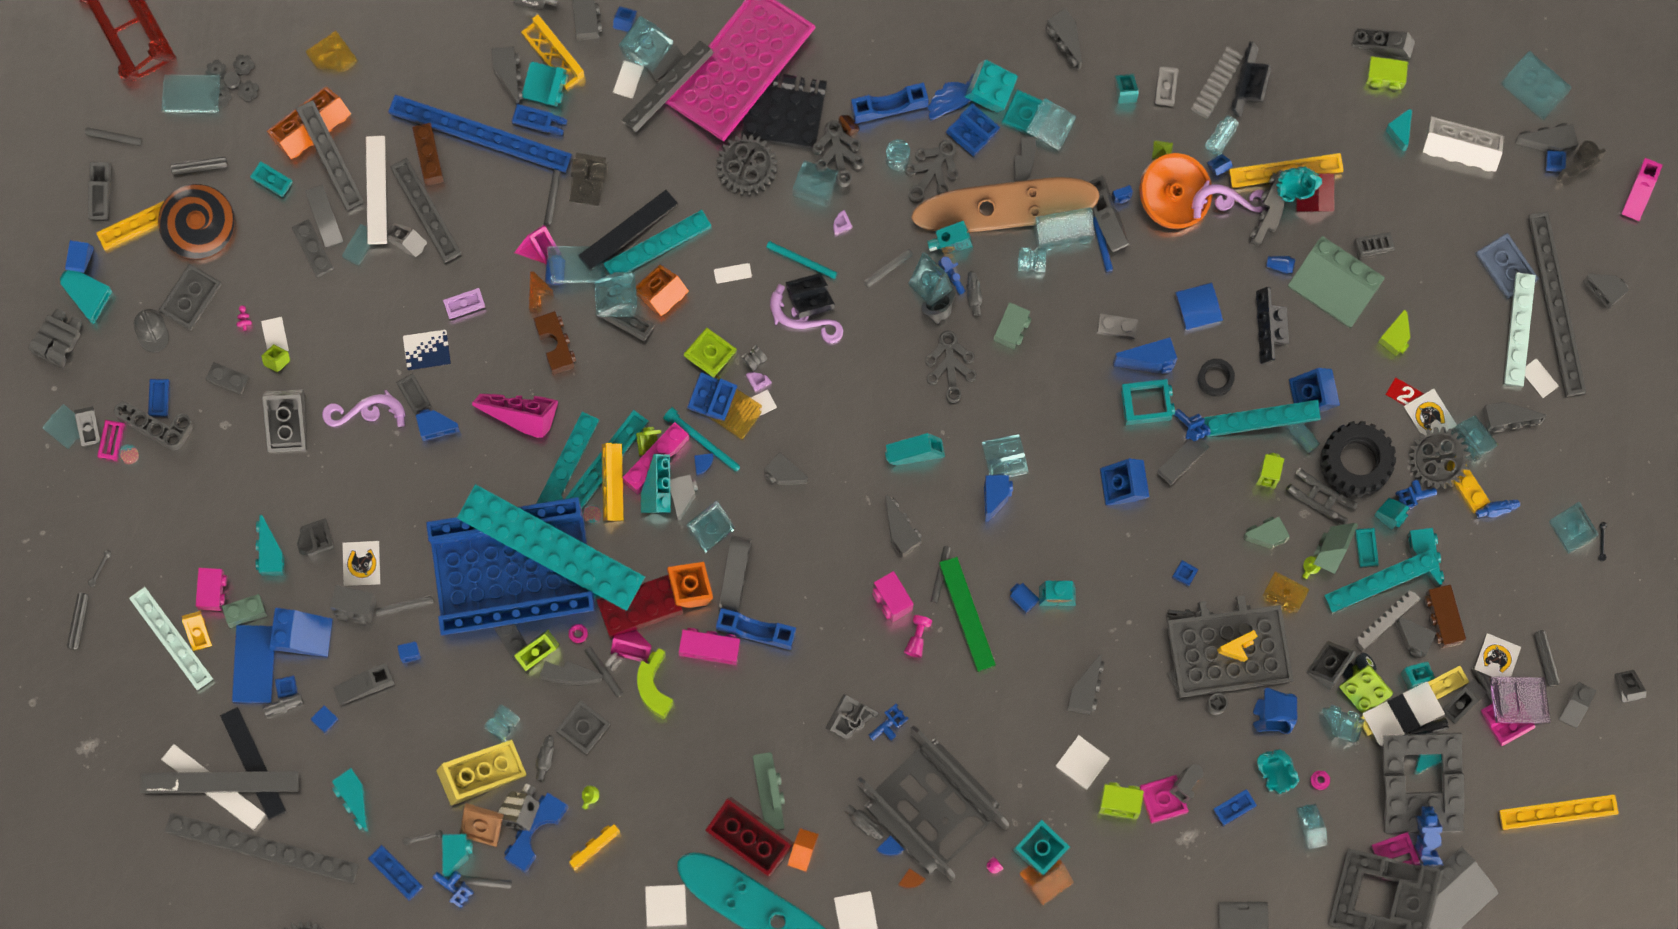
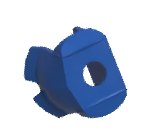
[1253,688,1297,734]

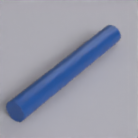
[1092,217,1113,272]

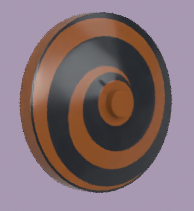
[158,184,235,260]

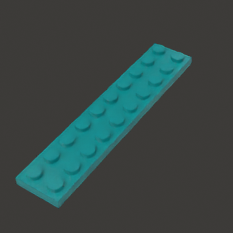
[457,484,645,611]

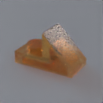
[529,272,554,313]

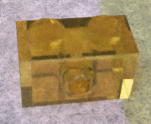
[1263,571,1310,613]

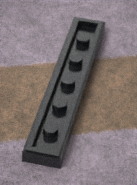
[578,190,678,271]
[220,707,287,820]

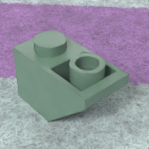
[1243,516,1290,549]

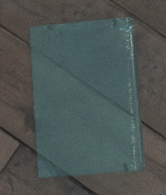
[161,75,220,113]
[547,246,607,284]

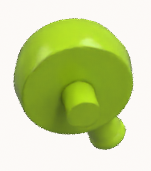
[1302,556,1321,579]
[582,785,599,809]

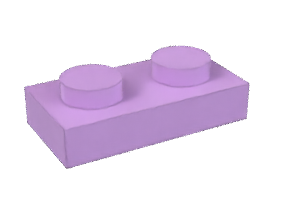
[443,288,485,319]

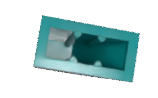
[60,270,112,324]
[885,433,945,466]

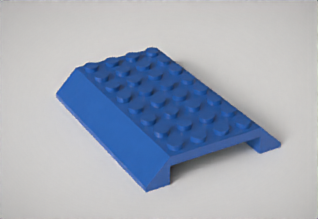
[426,497,595,636]

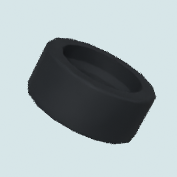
[1198,359,1235,396]

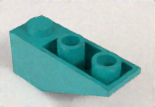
[641,454,671,513]
[255,515,285,576]
[1407,528,1444,588]
[332,768,368,832]

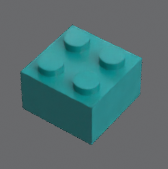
[965,59,1018,113]

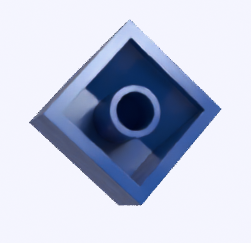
[1289,368,1340,412]
[1100,458,1150,505]
[984,475,1013,522]

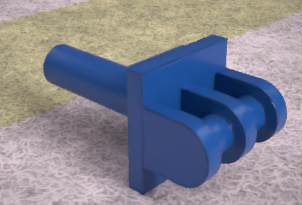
[938,256,966,295]
[1174,409,1211,441]
[1395,480,1437,510]
[868,704,909,741]
[432,871,474,908]

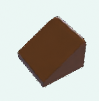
[838,115,860,137]

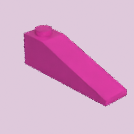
[472,394,558,438]

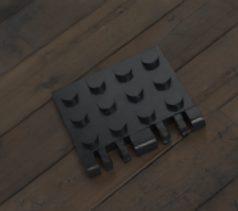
[741,74,827,149]

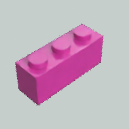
[679,628,740,665]

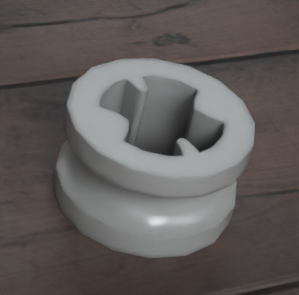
[605,652,624,672]

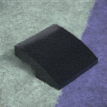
[786,273,835,318]

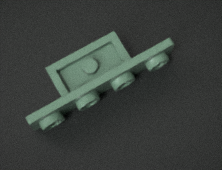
[753,752,785,830]

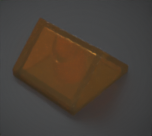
[1019,859,1074,905]

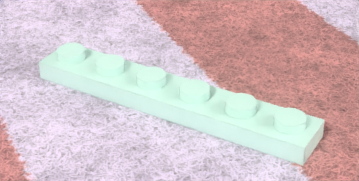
[1503,272,1536,387]
[129,587,213,691]

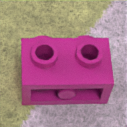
[196,568,227,611]

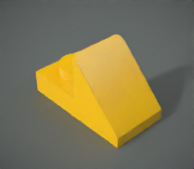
[182,611,212,651]
[1217,630,1258,662]

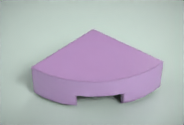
[833,210,852,235]
[746,372,772,392]

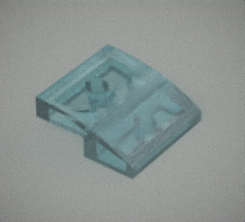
[1026,97,1077,150]
[982,434,1028,477]

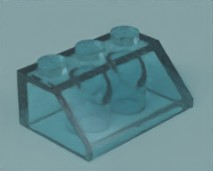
[1501,51,1572,120]
[1033,207,1094,251]

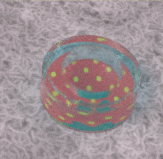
[119,444,139,464]
[582,504,602,524]

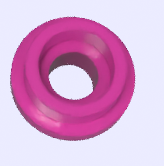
[568,624,588,643]
[1310,770,1330,790]

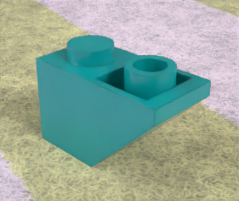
[1374,498,1409,530]

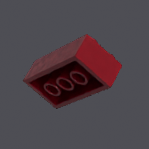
[596,575,683,640]
[705,797,794,877]

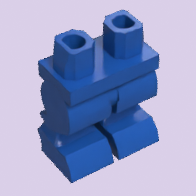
[1414,806,1443,865]

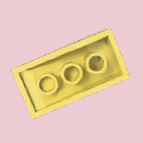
[436,740,527,806]

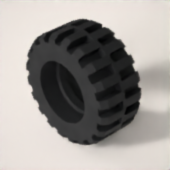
[1320,421,1396,498]

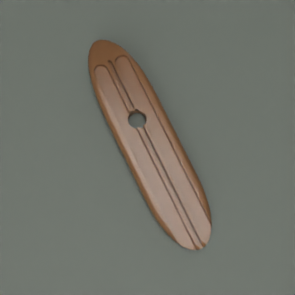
[912,177,1099,233]

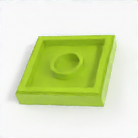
[684,327,737,378]

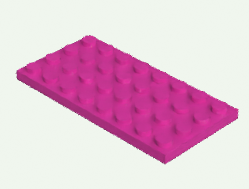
[665,0,815,141]

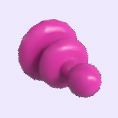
[236,305,252,331]

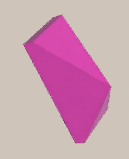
[610,631,652,664]

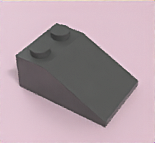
[262,389,306,452]

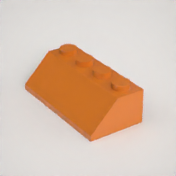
[267,86,351,160]

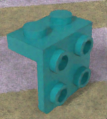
[522,62,568,107]

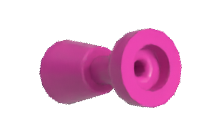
[904,615,932,658]

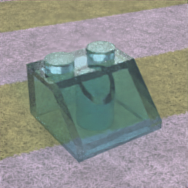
[619,16,674,72]
[793,161,838,207]
[594,272,637,317]

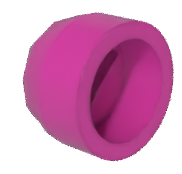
[986,856,1003,873]

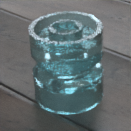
[885,139,910,171]
[1018,247,1046,273]
[484,704,520,741]

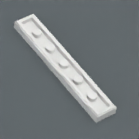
[366,136,387,244]
[161,744,266,830]

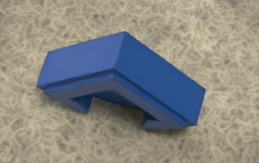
[694,453,714,476]
[876,835,904,855]

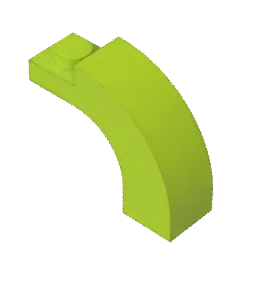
[637,648,674,720]

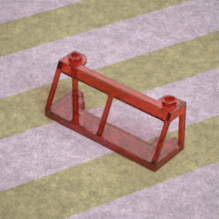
[79,0,177,82]

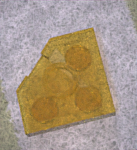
[305,31,358,72]

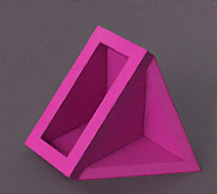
[514,225,561,265]

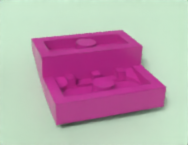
[1481,692,1535,746]

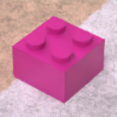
[872,571,914,623]

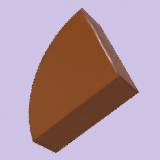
[898,868,926,888]

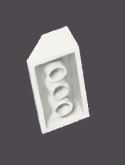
[1423,116,1504,172]

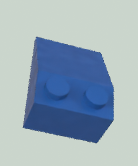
[1113,337,1178,374]
[269,608,333,657]

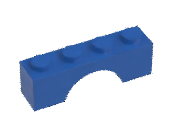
[851,82,929,124]
[716,608,796,650]
[504,793,568,873]

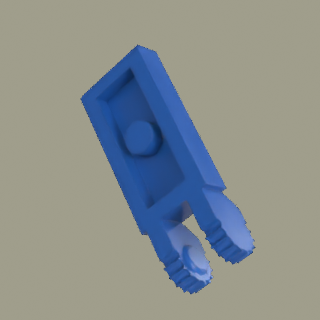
[512,104,567,136]

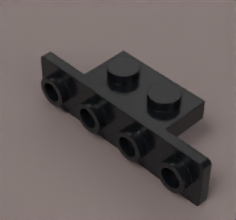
[1231,41,1272,117]
[1256,287,1289,364]

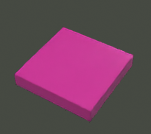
[1139,775,1189,824]

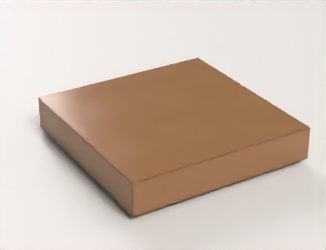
[459,803,504,847]

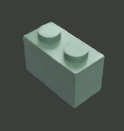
[993,302,1032,349]
[222,594,267,629]

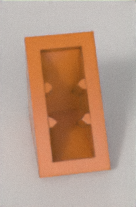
[788,828,819,871]

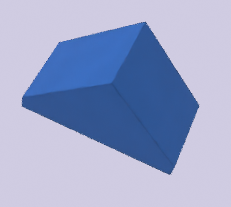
[65,240,94,272]

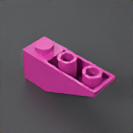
[1622,158,1663,221]

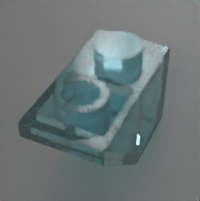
[1322,705,1365,742]
[1297,804,1327,849]

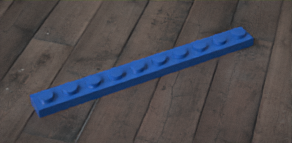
[388,95,572,173]

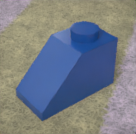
[416,409,460,441]

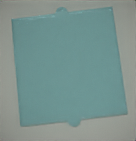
[42,404,80,449]

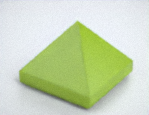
[1152,140,1173,159]

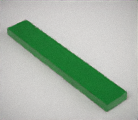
[938,557,996,672]

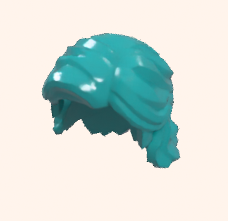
[1276,166,1322,202]
[1257,749,1300,794]

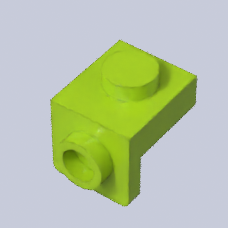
[636,427,661,456]

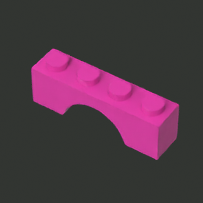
[623,422,689,495]

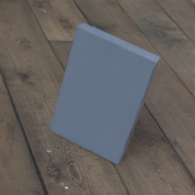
[1475,233,1539,300]

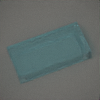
[342,224,372,266]

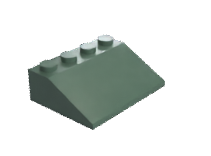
[1288,236,1385,328]

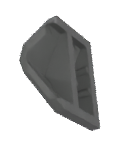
[297,518,334,556]

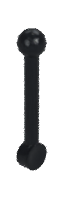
[1598,522,1607,562]

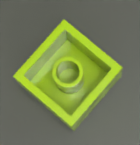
[1098,782,1144,820]

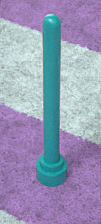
[663,407,740,471]

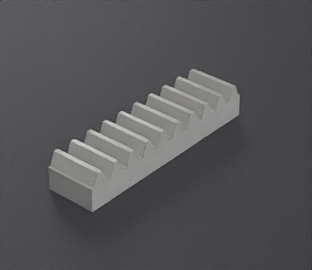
[1191,46,1244,119]
[1355,591,1420,652]

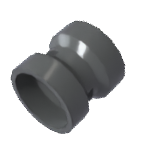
[741,345,767,372]
[1207,693,1228,715]

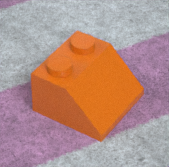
[632,264,689,316]
[667,562,713,608]

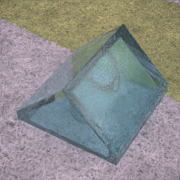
[908,252,953,305]
[1453,415,1498,462]
[686,500,736,552]
[1549,502,1599,554]

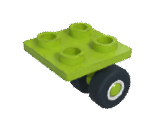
[1340,653,1393,714]

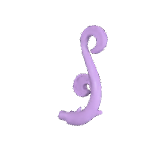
[1192,180,1267,218]
[770,284,843,343]
[322,390,406,427]

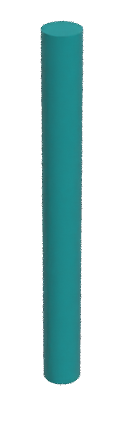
[766,241,838,279]

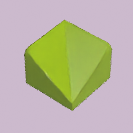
[261,344,290,373]

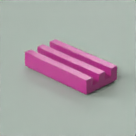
[97,420,125,461]

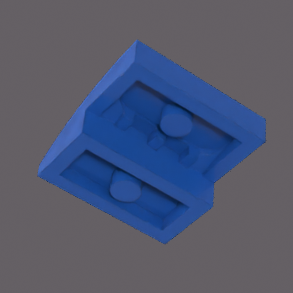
[946,103,1001,157]
[1175,283,1223,330]
[687,372,738,421]

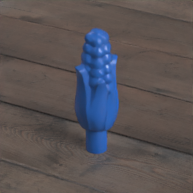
[1476,500,1520,518]

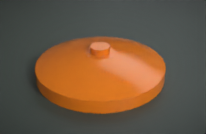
[1140,153,1212,229]

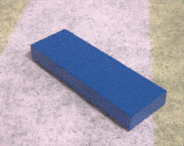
[368,845,423,901]

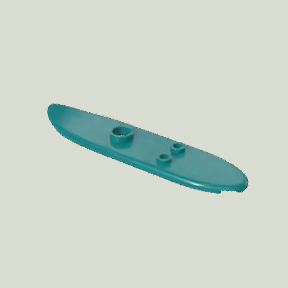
[677,853,826,929]

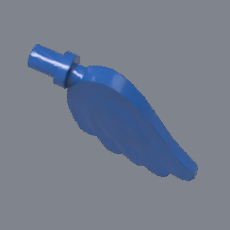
[928,74,974,120]

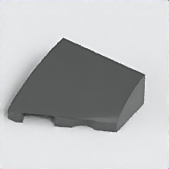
[826,694,879,739]

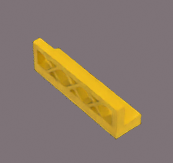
[521,15,584,90]
[602,443,624,521]

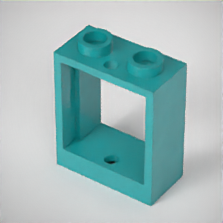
[1121,379,1175,425]

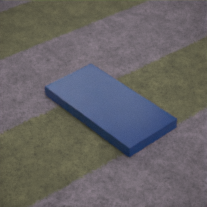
[232,625,275,704]

